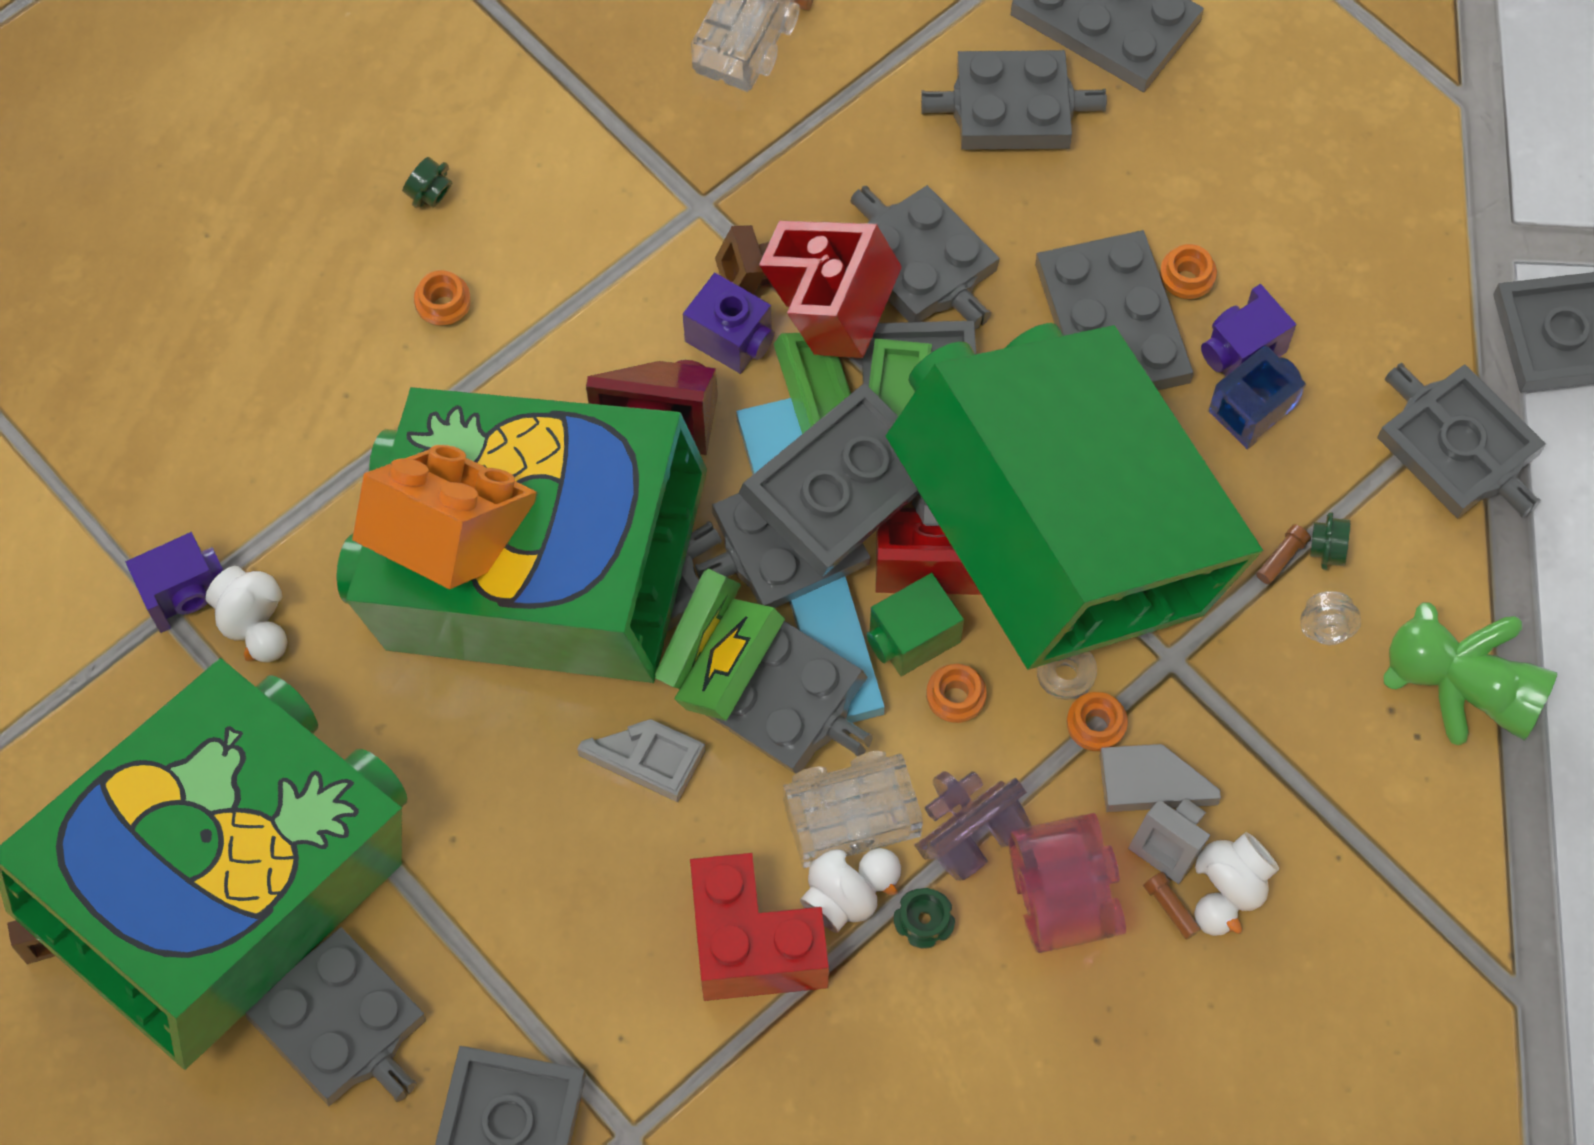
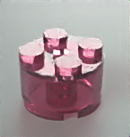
[1008,813,1126,953]

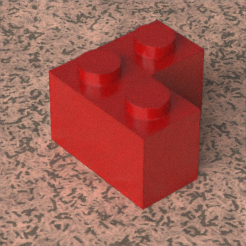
[759,221,902,358]
[690,853,829,1001]

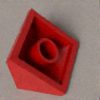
[875,508,981,595]

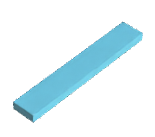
[736,398,885,723]

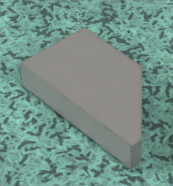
[577,719,705,802]
[1099,744,1221,812]

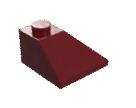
[586,360,718,455]

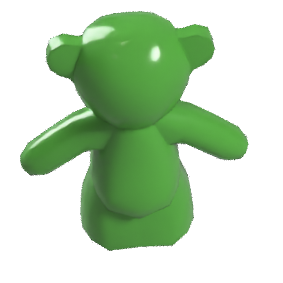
[1384,602,1558,745]

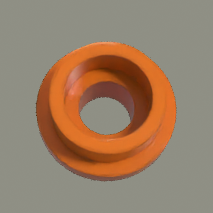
[1160,244,1217,299]
[414,270,471,325]
[926,664,987,723]
[1067,692,1128,751]

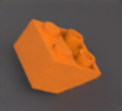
[352,445,537,589]

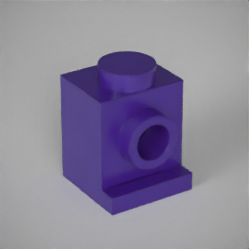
[1201,284,1297,386]
[125,532,224,633]

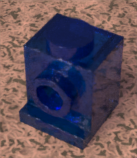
[1208,345,1306,450]

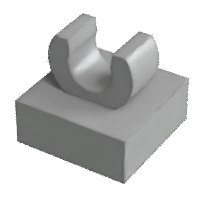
[1128,798,1210,884]

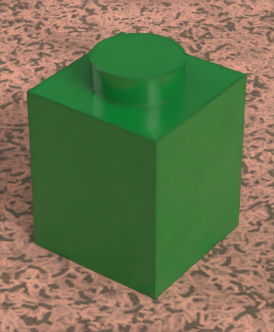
[866,573,964,677]

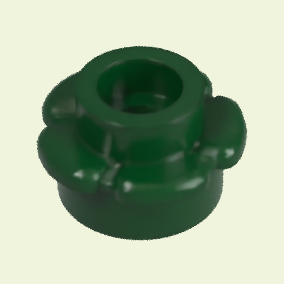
[402,157,452,208]
[1310,512,1351,570]
[894,888,955,949]

